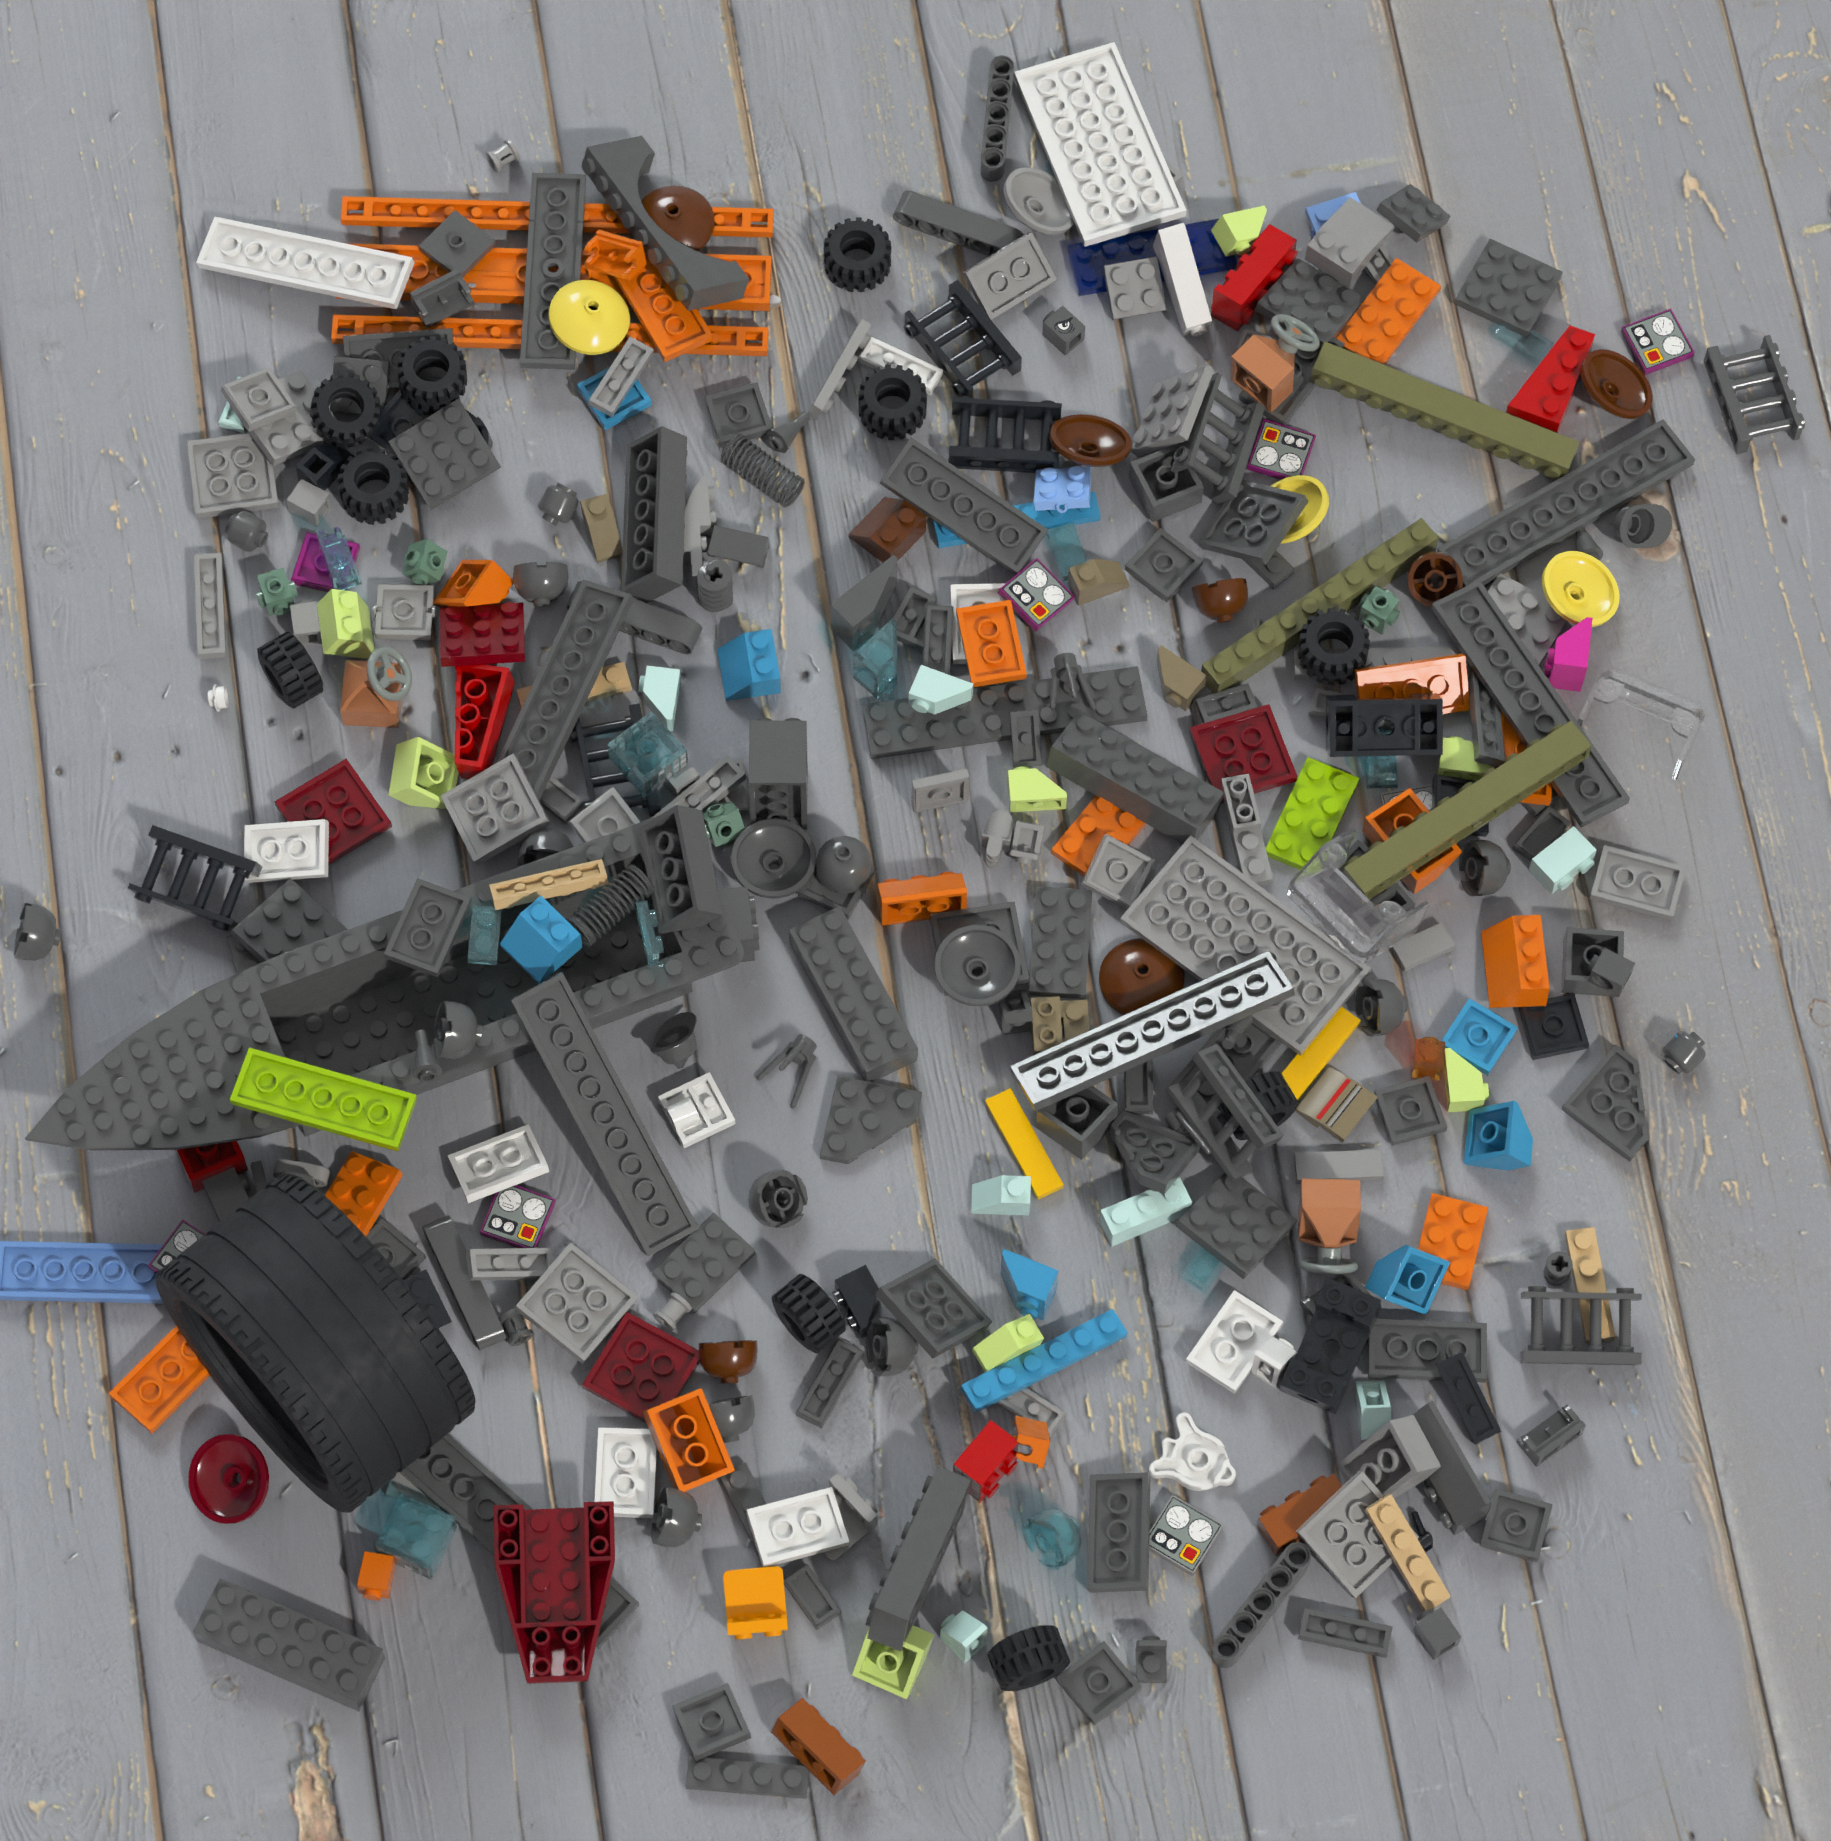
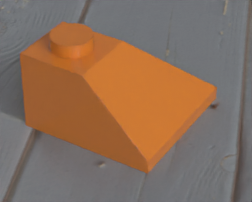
[434,560,514,606]

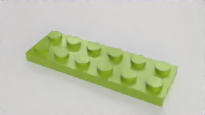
[230,1048,417,1152]

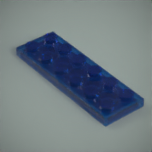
[1067,218,1237,296]

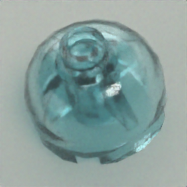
[1023,1509,1081,1570]

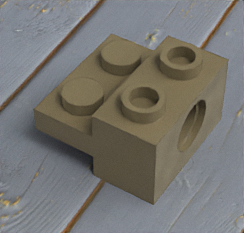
[1030,997,1090,1056]

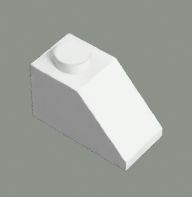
[1251,1336,1297,1389]

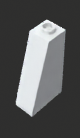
[1153,223,1212,337]

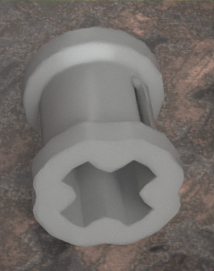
[485,139,521,173]
[653,1292,692,1331]

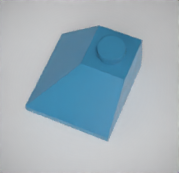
[1464,1101,1533,1171]
[1365,1245,1450,1315]

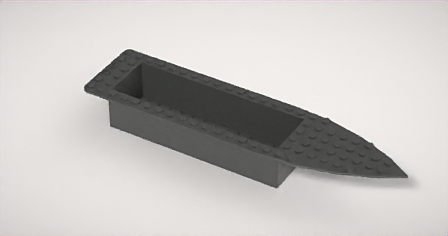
[25,815,744,1151]

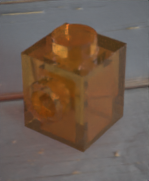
[1411,1037,1445,1081]

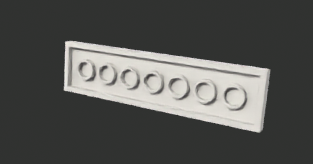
[196,217,415,309]

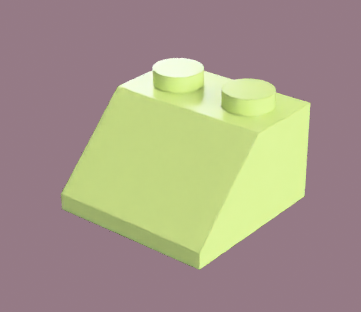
[317,589,375,659]
[389,737,458,809]
[852,1625,934,1699]

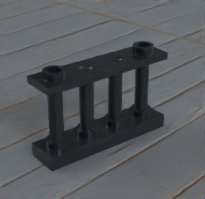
[904,280,1022,398]
[949,396,1062,473]
[571,703,660,817]
[128,825,262,932]

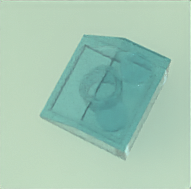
[853,618,897,699]

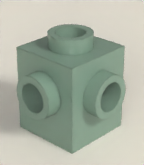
[402,539,448,585]
[256,568,298,616]
[1358,586,1400,635]
[703,801,745,847]

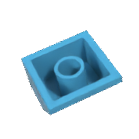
[717,629,781,701]
[500,896,582,984]
[1001,1249,1058,1320]

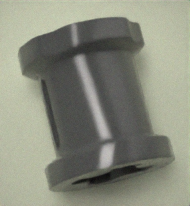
[1543,1251,1573,1286]
[498,1308,534,1346]

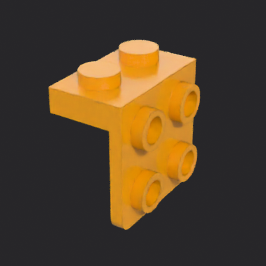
[723,1566,788,1639]

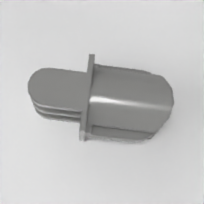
[982,809,1014,868]

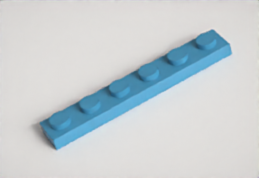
[933,492,1101,548]
[960,1309,1128,1413]

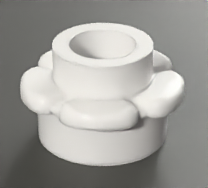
[208,684,229,712]

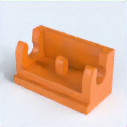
[584,230,647,281]
[1013,1415,1050,1469]

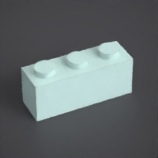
[1099,1177,1192,1247]

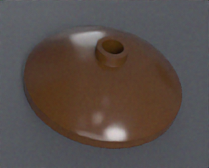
[641,185,715,251]
[1581,349,1653,419]
[1050,414,1132,467]
[1099,938,1185,1015]

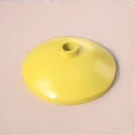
[548,280,630,355]
[1271,475,1329,544]
[1542,551,1620,627]

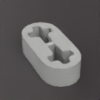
[273,1159,330,1188]

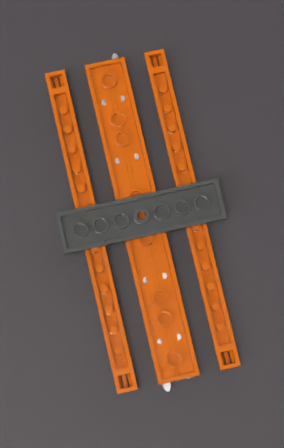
[331,173,781,370]

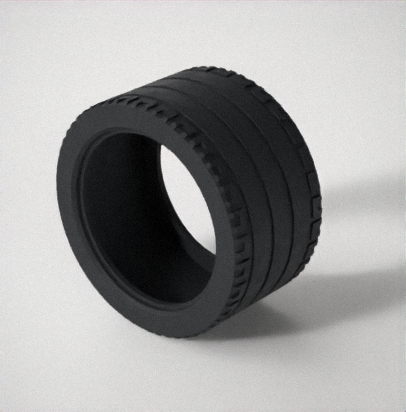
[156,1173,476,1513]

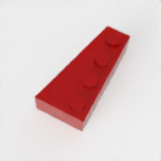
[1211,224,1298,332]
[1506,325,1595,433]
[455,664,515,779]

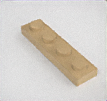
[516,662,632,709]
[489,859,608,910]
[1565,1227,1616,1344]
[1363,1494,1451,1612]

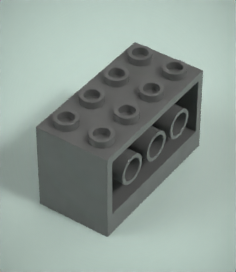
[749,718,808,830]

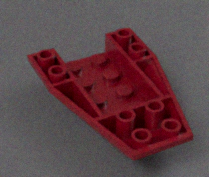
[493,1501,615,1684]

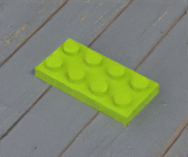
[1266,757,1359,876]

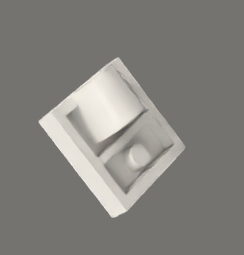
[658,1072,736,1148]

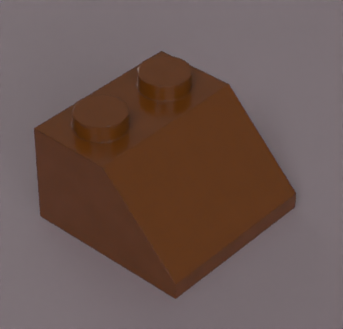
[848,497,926,563]

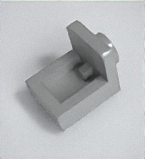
[1010,821,1045,864]

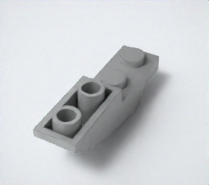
[683,476,716,589]
[1221,774,1273,886]

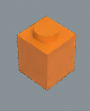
[357,1551,396,1601]

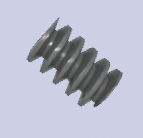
[697,559,733,612]

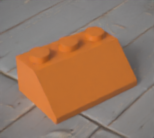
[1362,788,1462,894]
[877,872,967,926]
[1481,915,1550,1008]
[642,1388,735,1492]

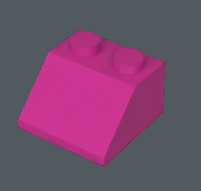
[1544,617,1593,692]

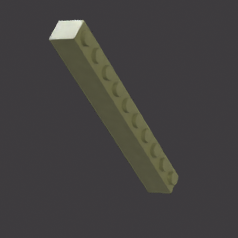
[1309,341,1580,479]
[1201,518,1439,694]
[1342,721,1592,904]

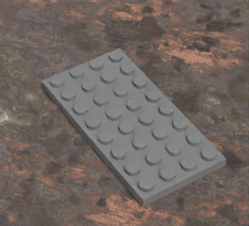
[1120,835,1371,1056]

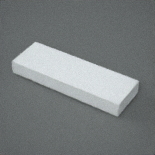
[858,336,943,396]

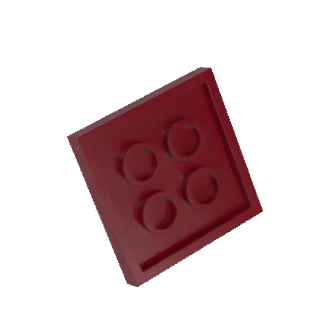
[440,602,525,667]
[1190,704,1298,804]
[274,758,392,865]
[582,1312,700,1423]

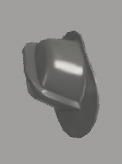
[1610,504,1672,548]
[651,1012,697,1069]

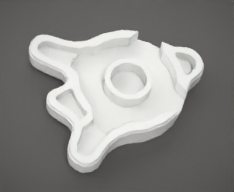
[1149,1412,1236,1491]

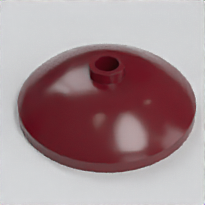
[188,1434,269,1524]

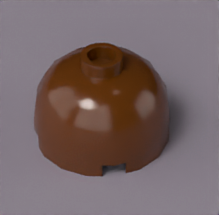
[1407,551,1463,607]
[1192,578,1248,623]
[698,1340,758,1384]

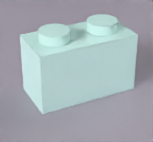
[1529,826,1597,894]

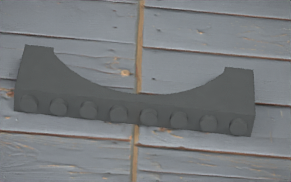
[581,136,749,311]

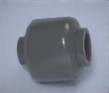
[538,483,579,526]
[225,511,268,552]
[1663,1031,1706,1074]

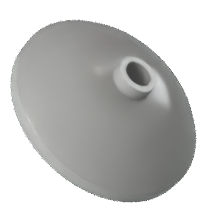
[1004,167,1074,235]

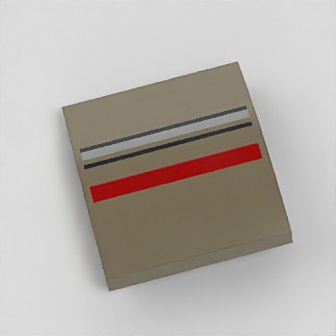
[1295,1067,1378,1143]

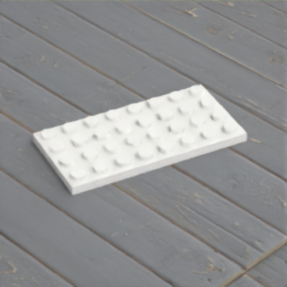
[1014,42,1186,247]

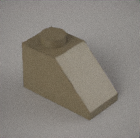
[580,493,623,563]
[1068,559,1129,606]
[1157,645,1207,711]

